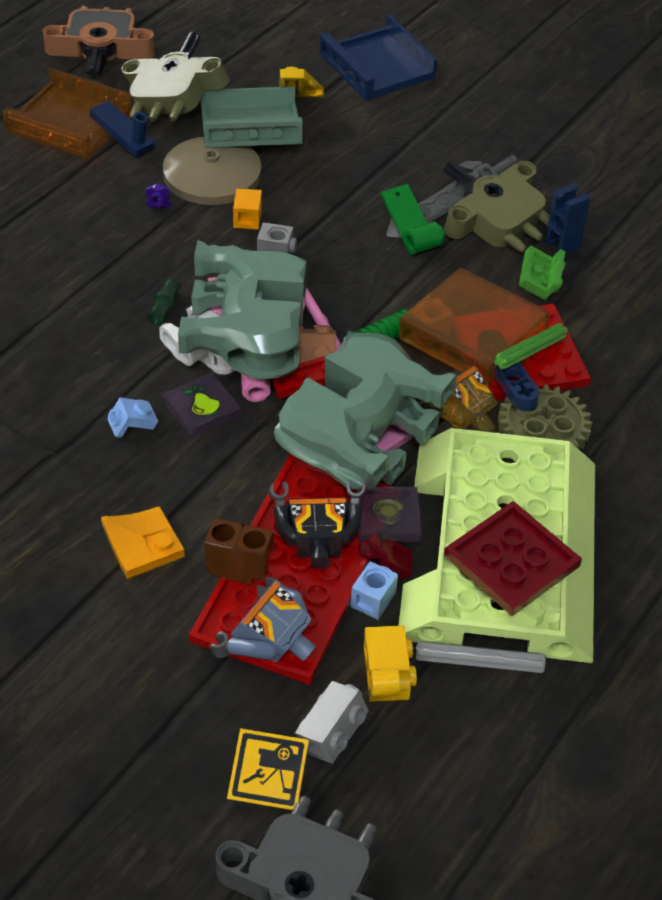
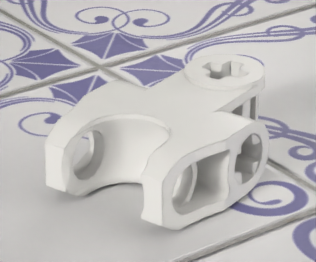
[159,306,235,375]

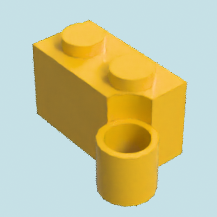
[363,626,417,702]

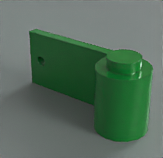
[380,184,445,255]

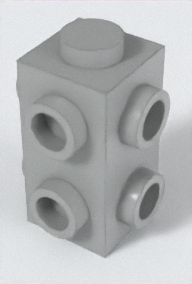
[295,681,369,764]

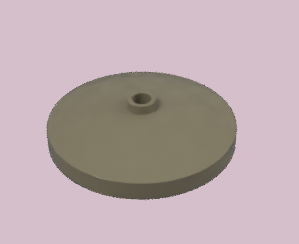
[163,137,261,205]

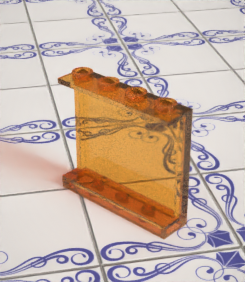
[2,68,132,159]
[400,267,549,386]

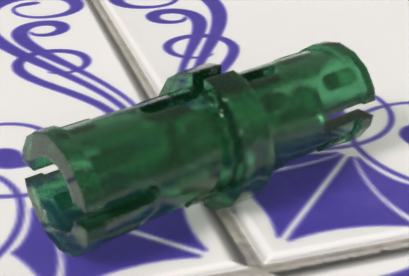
[147,278,181,326]

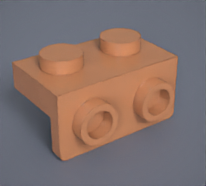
[299,324,336,363]

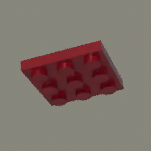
[444,501,582,616]

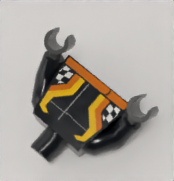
[269,480,366,568]

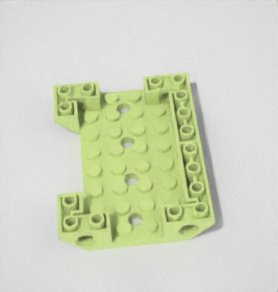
[398,428,595,663]

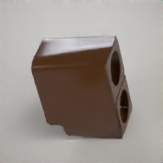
[204,518,274,584]

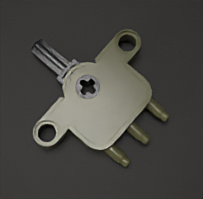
[121,31,230,121]
[443,161,550,252]

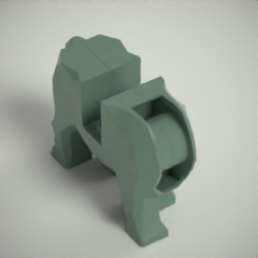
[178,240,308,379]
[274,333,457,490]

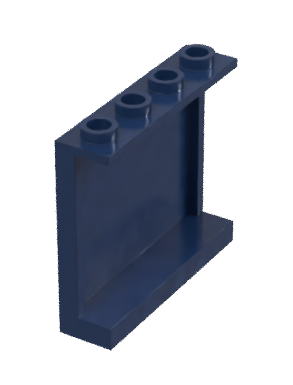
[319,14,437,101]

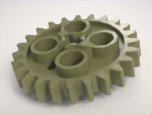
[497,384,592,449]

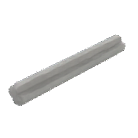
[415,641,546,673]

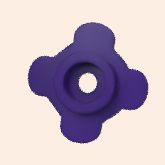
[145,184,171,208]

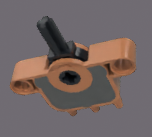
[43,6,155,78]

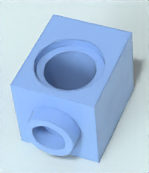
[350,561,398,620]

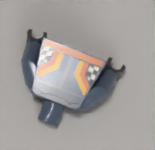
[210,577,316,662]

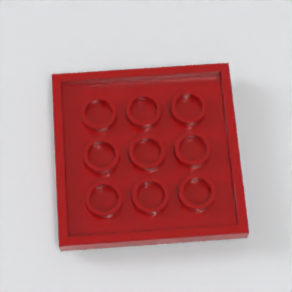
[451,304,591,403]

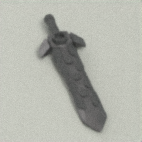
[386,155,518,238]

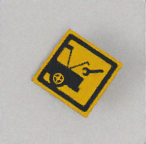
[227,728,309,810]

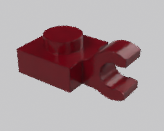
[358,534,412,580]

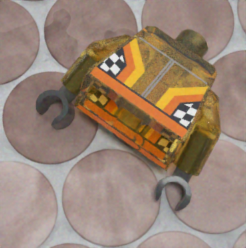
[414,364,497,432]

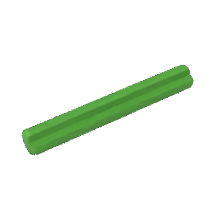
[494,323,568,370]

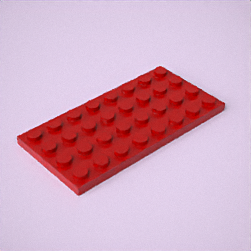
[189,454,402,685]

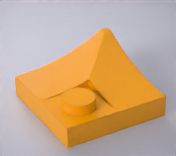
[101,506,185,579]

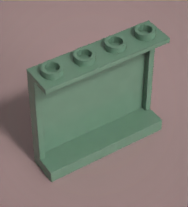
[201,87,302,147]

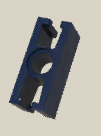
[545,184,591,254]

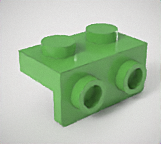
[519,245,566,300]

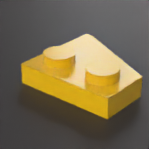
[279,67,324,98]

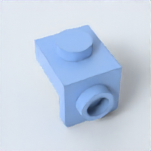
[108,397,158,438]

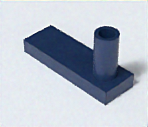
[89,100,155,158]

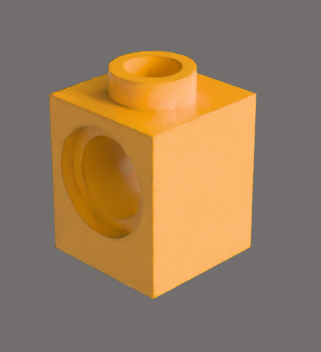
[233,189,262,229]

